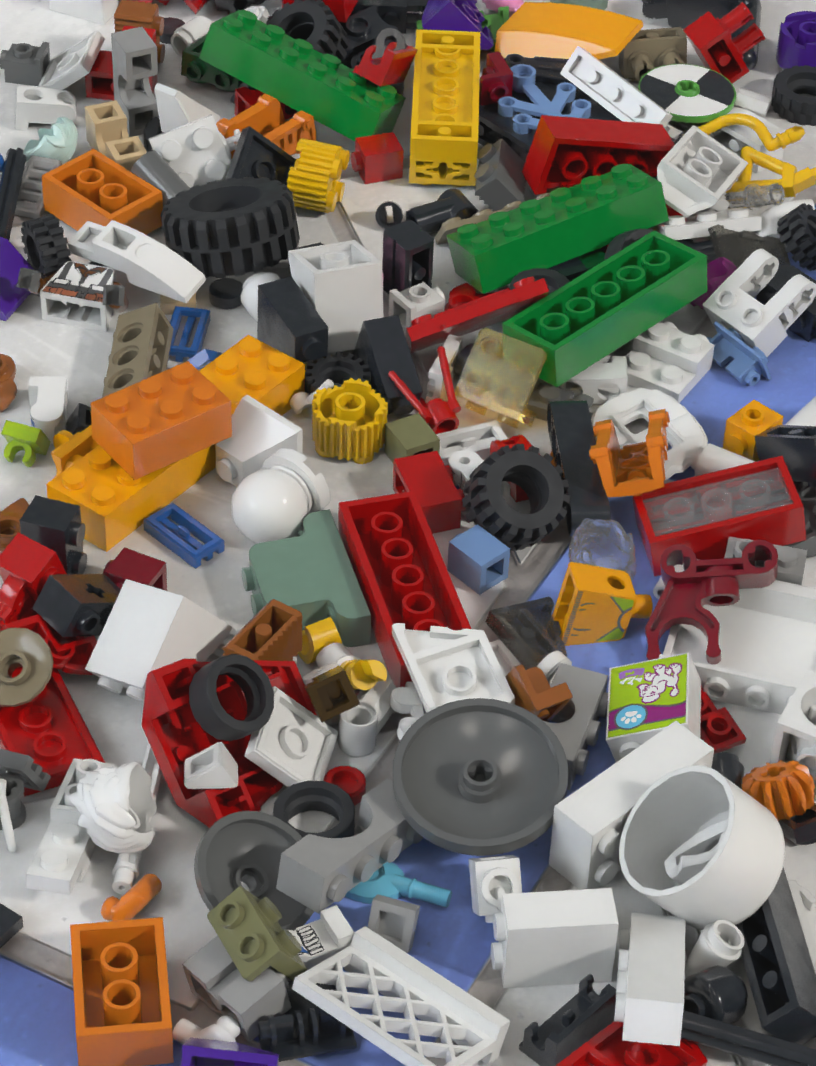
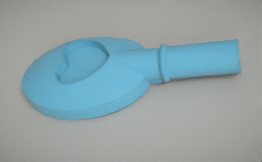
[345,862,452,908]

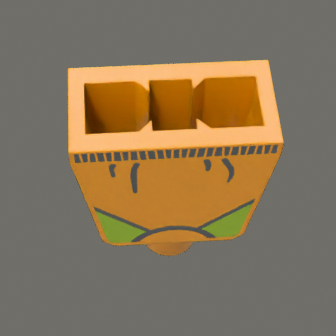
[551,562,653,646]

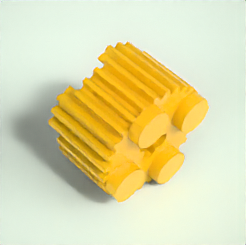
[287,138,350,213]
[312,378,388,464]

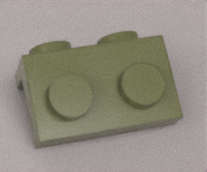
[207,886,307,982]

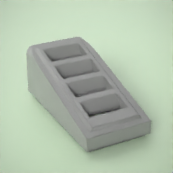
[15,155,62,219]

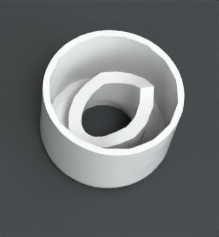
[619,766,785,930]

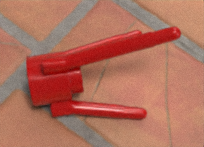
[388,346,461,434]

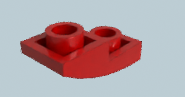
[700,686,747,754]

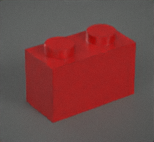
[393,451,466,534]

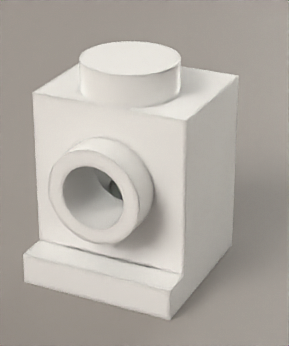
[389,282,446,334]

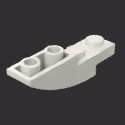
[67,220,206,303]
[26,758,116,895]

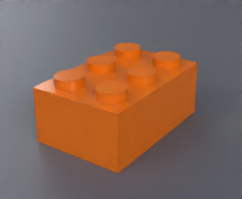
[42,149,163,235]
[90,361,232,480]
[70,917,174,1066]

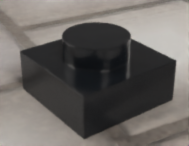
[778,803,816,845]

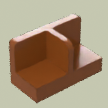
[505,664,573,722]

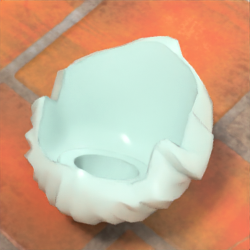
[23,117,78,165]

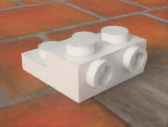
[626,321,715,403]

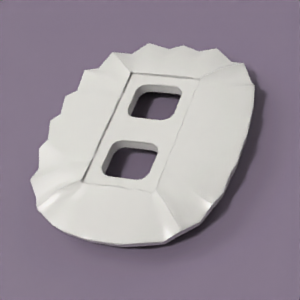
[591,387,708,480]

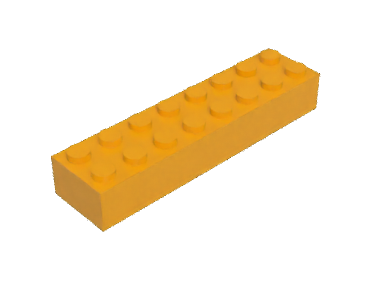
[46,335,305,552]

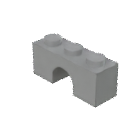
[111,27,159,137]
[543,663,608,790]

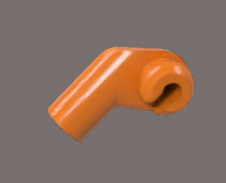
[101,873,162,921]

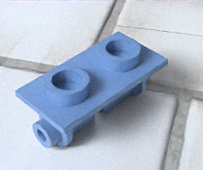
[707,321,772,386]

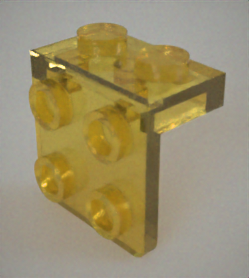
[455,328,547,429]

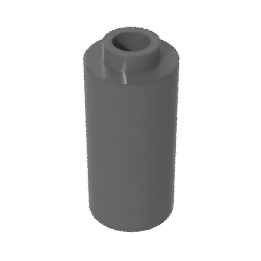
[131,150,190,207]

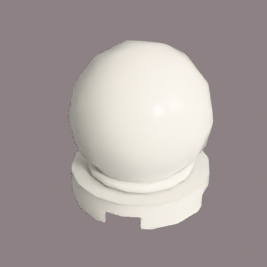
[231,448,330,544]

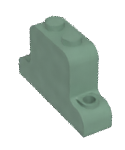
[241,509,371,647]

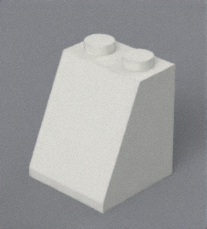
[288,240,384,357]
[85,579,232,702]

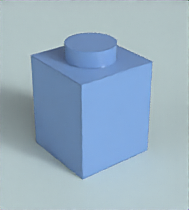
[447,524,510,595]

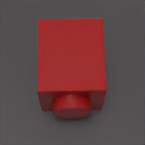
[351,132,404,184]

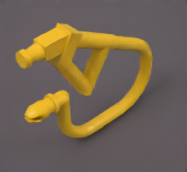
[674,113,816,198]

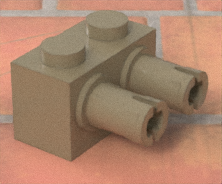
[619,27,687,81]

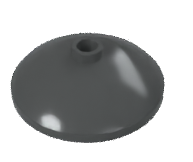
[194,811,314,931]

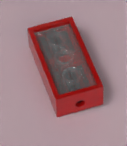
[632,456,806,577]

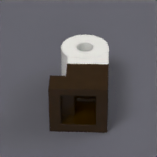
[303,663,360,722]

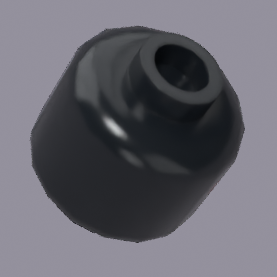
[683,965,748,1024]

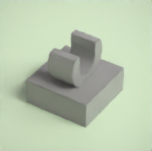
[368,894,420,953]

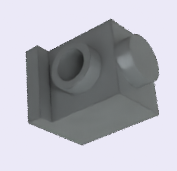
[0,42,50,86]

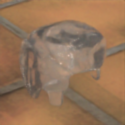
[568,518,637,581]

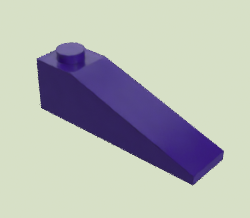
[422,0,494,50]

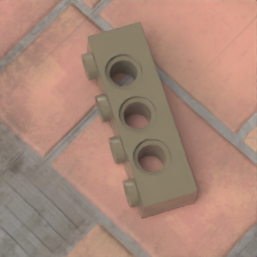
[102,303,174,398]

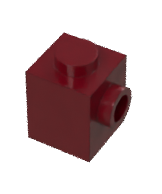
[103,547,167,591]

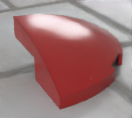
[3,614,97,675]

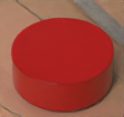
[323,766,366,806]

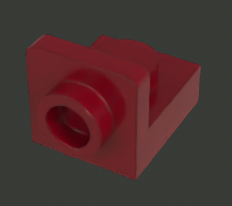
[479,51,513,105]

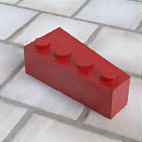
[522,115,675,195]

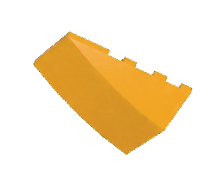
[495,2,643,60]

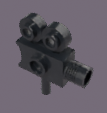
[339,5,408,69]

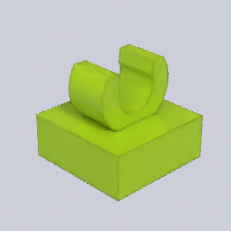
[1,420,51,467]

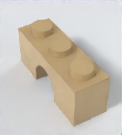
[85,100,147,172]

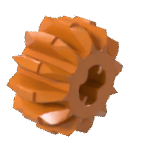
[741,760,815,821]

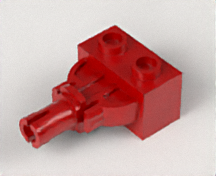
[0,532,67,631]

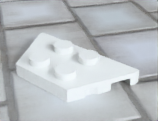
[392,623,515,713]

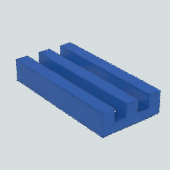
[168,306,210,362]
[143,502,225,569]

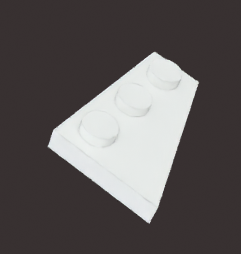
[652,208,762,240]

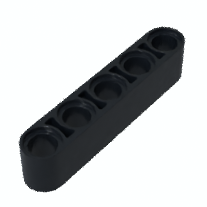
[547,400,611,536]

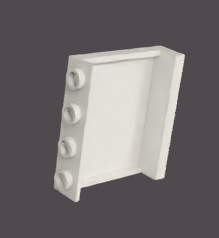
[659,580,816,714]

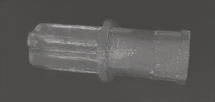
[724,183,785,211]

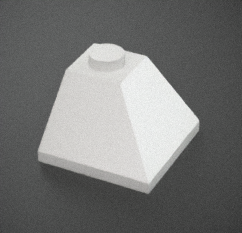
[215,395,303,487]

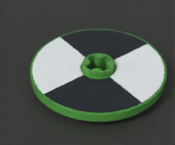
[638,64,736,123]

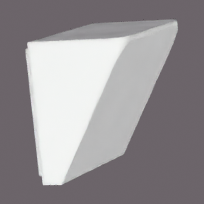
[184,741,238,789]

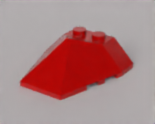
[142,658,318,828]

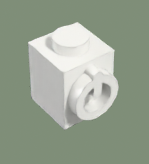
[468,855,522,923]

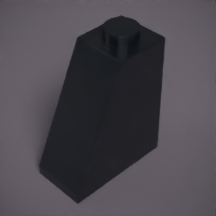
[257,276,329,363]
[353,315,423,415]

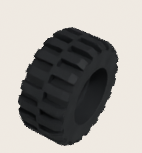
[161,177,300,278]

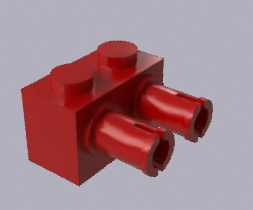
[683,2,766,84]

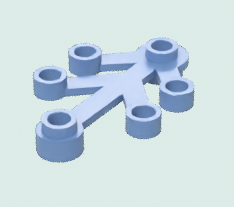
[498,64,591,134]

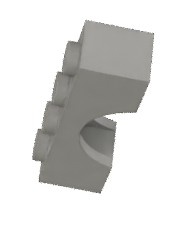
[276,778,423,914]

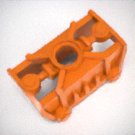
[216,93,316,159]
[589,409,670,497]

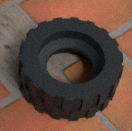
[771,65,816,126]

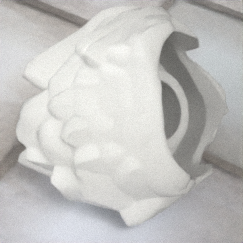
[69,761,157,854]

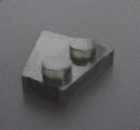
[708,224,791,268]
[485,597,567,670]

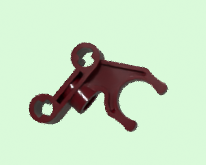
[645,540,778,664]

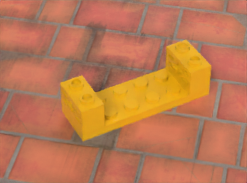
[409,29,480,187]

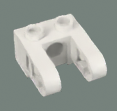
[702,249,816,357]

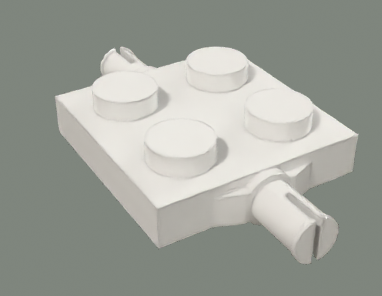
[149,114,241,188]

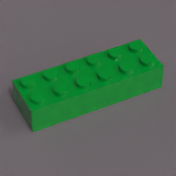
[199,10,406,141]
[446,164,669,294]
[502,230,707,387]

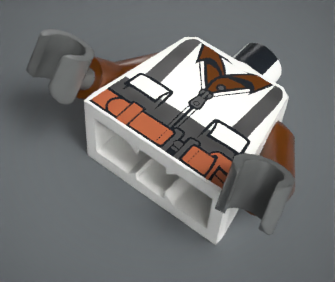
[16,261,129,332]

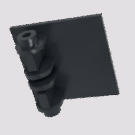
[258,980,357,1062]

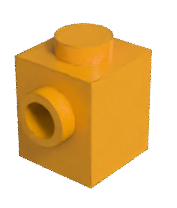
[722,400,784,462]

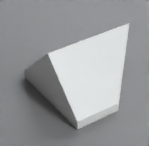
[154,83,221,132]

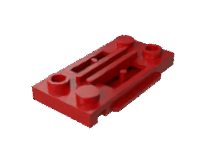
[406,276,549,353]

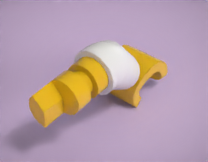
[298,617,387,694]

